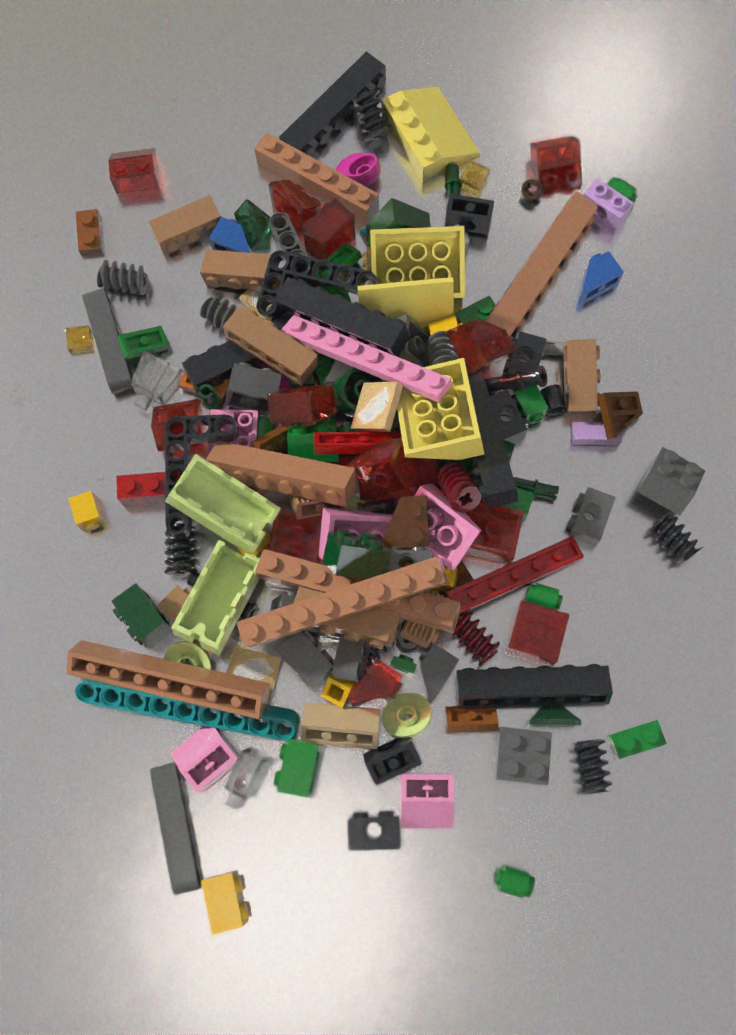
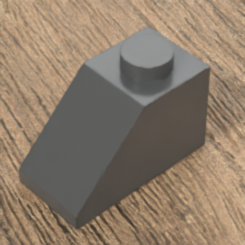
[419,643,459,704]

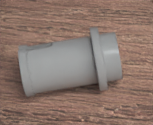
[544,340,564,356]

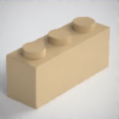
[301,702,380,749]

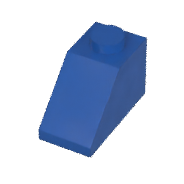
[209,217,251,253]
[579,251,624,303]

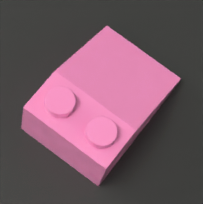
[414,483,481,571]
[318,508,393,560]

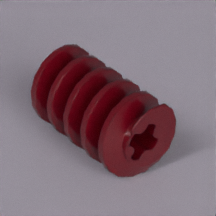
[437,462,481,512]
[452,611,500,667]

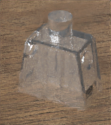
[131,351,184,411]
[225,746,273,810]

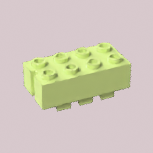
[165,454,281,554]
[171,540,260,656]

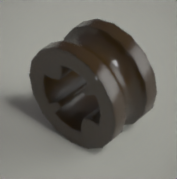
[521,179,544,200]

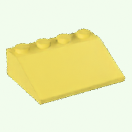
[381,87,480,182]
[370,226,465,298]
[357,277,454,336]
[397,358,484,460]

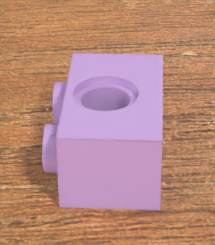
[583,178,633,232]

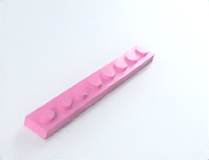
[280,315,452,403]

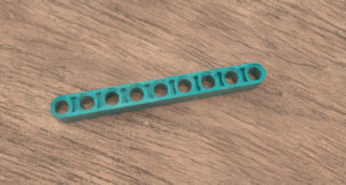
[75,678,299,741]

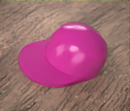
[336,153,381,186]

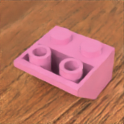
[207,409,258,455]
[170,726,242,793]
[401,774,454,828]

